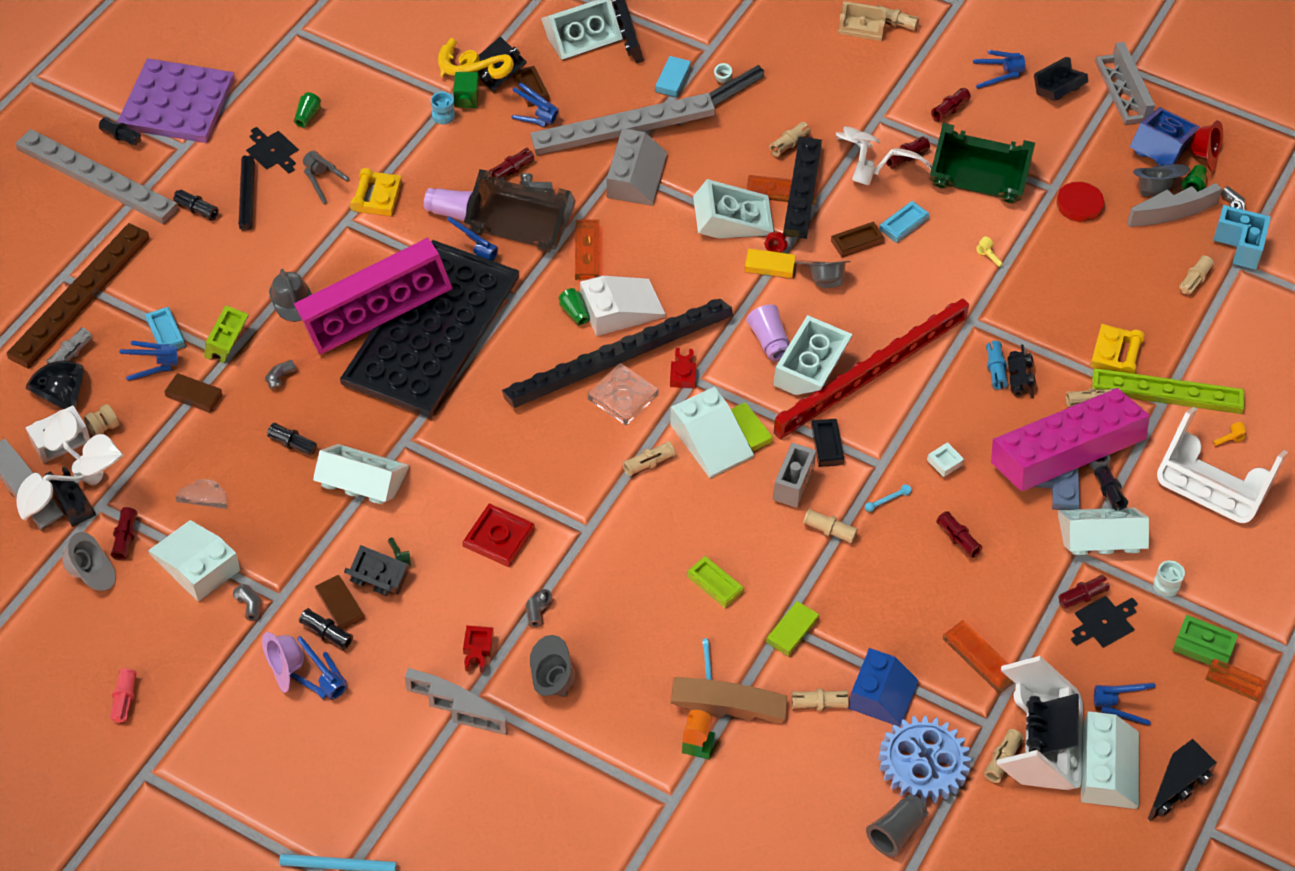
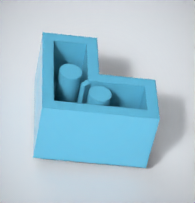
[1213,205,1271,270]

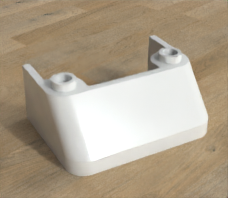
[1157,407,1288,523]
[997,656,1083,790]

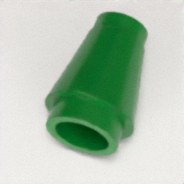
[294,92,321,128]
[1182,165,1207,192]
[558,288,590,325]

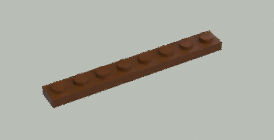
[7,223,149,369]

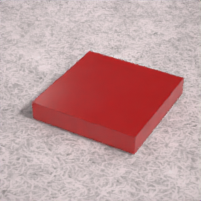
[463,503,535,567]

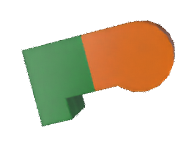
[682,710,715,759]

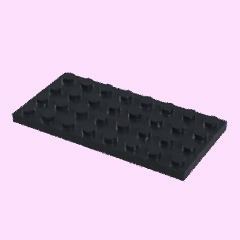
[340,240,519,418]

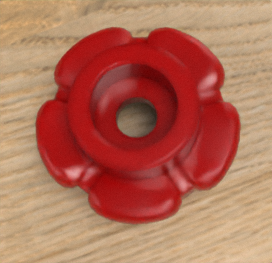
[764,232,788,253]

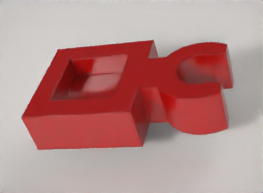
[670,348,696,388]
[463,625,494,673]

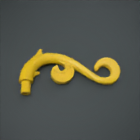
[438,38,514,79]

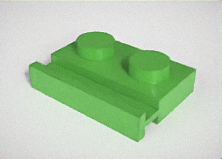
[1172,615,1238,671]

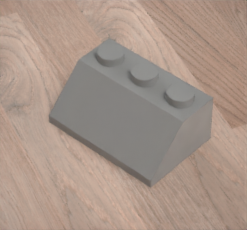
[607,128,667,206]

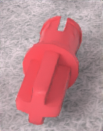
[110,668,137,723]

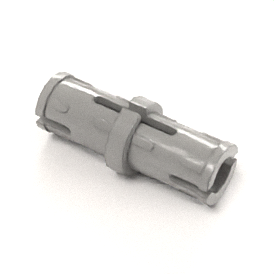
[46,327,93,364]

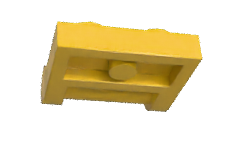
[350,168,402,216]
[1090,324,1145,374]

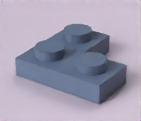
[1034,468,1079,510]

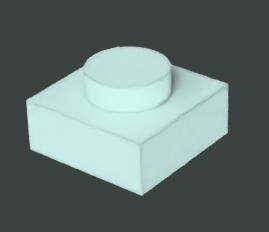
[927,442,964,477]

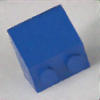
[848,648,918,727]

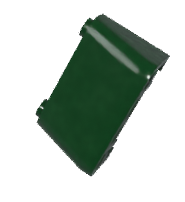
[930,123,1035,203]

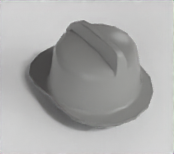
[63,532,116,591]

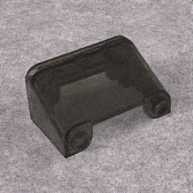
[463,169,576,253]

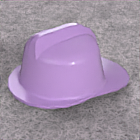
[262,632,304,693]

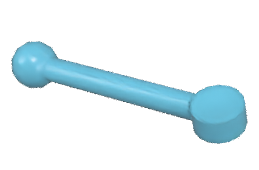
[865,484,911,512]
[702,638,712,680]

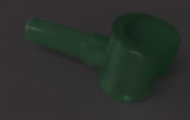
[388,537,411,567]

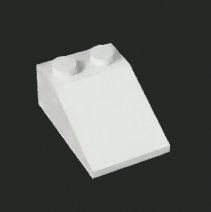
[580,276,666,336]

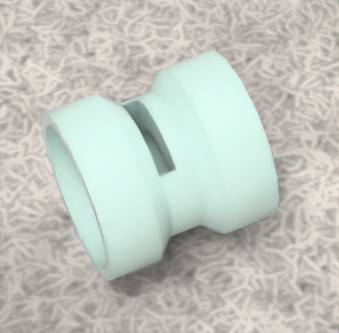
[1153,560,1185,597]

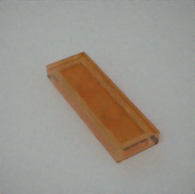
[747,175,819,205]
[575,220,599,280]
[943,620,1014,694]

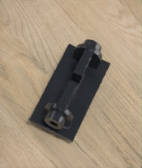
[1007,344,1037,398]

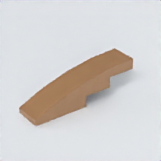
[670,677,787,724]

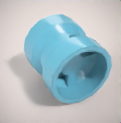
[431,92,455,124]

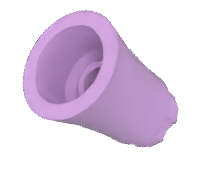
[424,188,478,224]
[746,304,789,362]

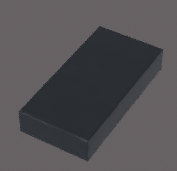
[811,419,844,467]

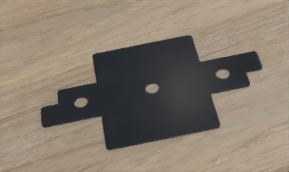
[246,127,299,173]
[1071,596,1138,648]

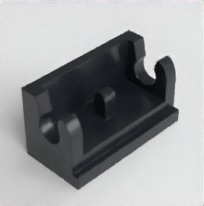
[44,467,96,527]

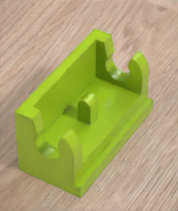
[204,305,249,363]

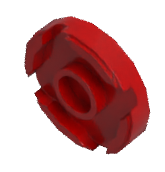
[1056,182,1105,222]

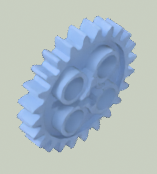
[878,716,971,803]

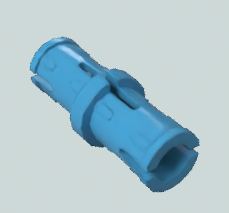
[986,341,1008,390]

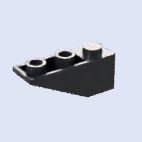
[1148,739,1217,822]

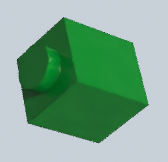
[453,72,479,108]

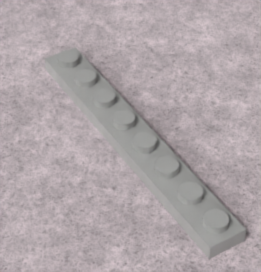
[530,93,715,156]
[15,129,178,224]

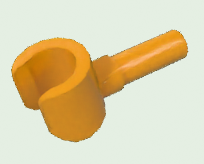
[1212,422,1246,446]

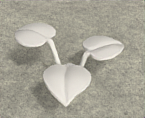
[835,126,932,185]
[17,410,124,521]

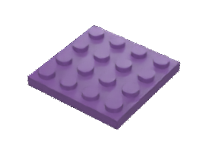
[117,58,235,143]

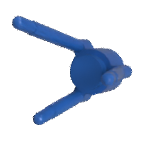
[973,50,1025,88]
[512,83,559,127]
[447,217,498,261]
[119,340,178,381]
[290,636,347,700]
[1094,683,1156,725]

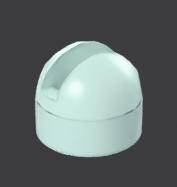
[714,63,732,84]

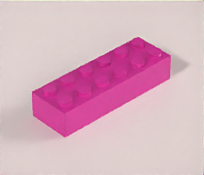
[294,238,453,355]
[991,388,1150,492]

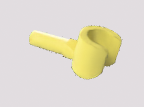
[976,236,1003,267]

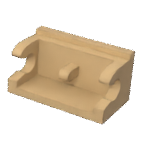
[838,1,887,41]

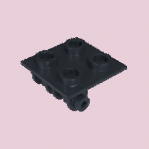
[477,36,527,92]
[1026,694,1079,754]

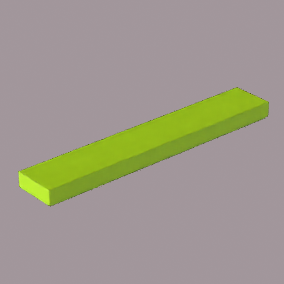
[1091,368,1244,414]

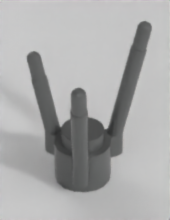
[303,151,349,204]

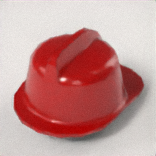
[1190,120,1223,172]

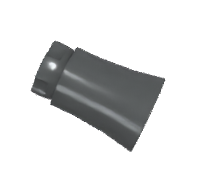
[866,794,929,857]

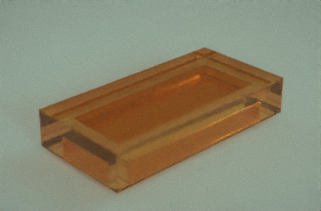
[1205,659,1266,702]

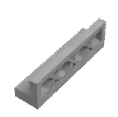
[1095,42,1155,125]

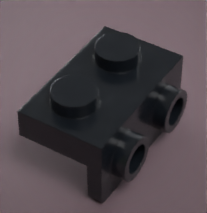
[1034,57,1089,100]
[344,545,411,597]

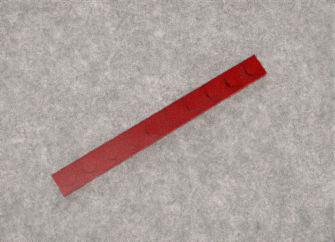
[774,298,969,439]

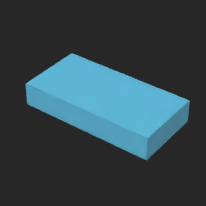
[655,56,691,97]
[879,201,930,243]
[145,306,185,350]

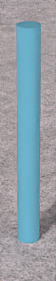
[279,854,397,871]

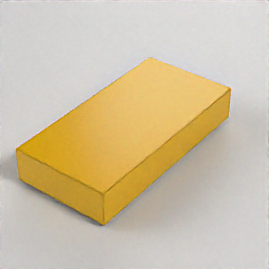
[744,248,796,278]

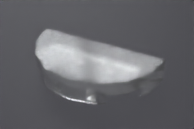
[175,479,228,509]

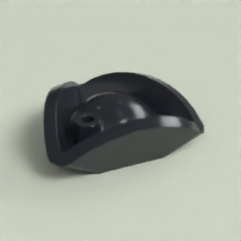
[26,361,84,409]

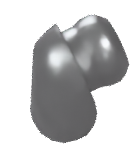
[519,173,552,194]
[1221,186,1245,210]
[265,360,296,389]
[233,584,261,621]
[526,589,552,628]

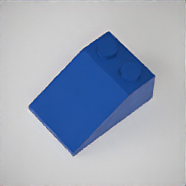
[1130,107,1200,166]

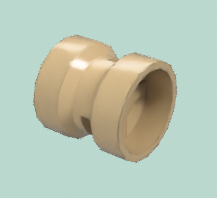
[84,404,120,436]

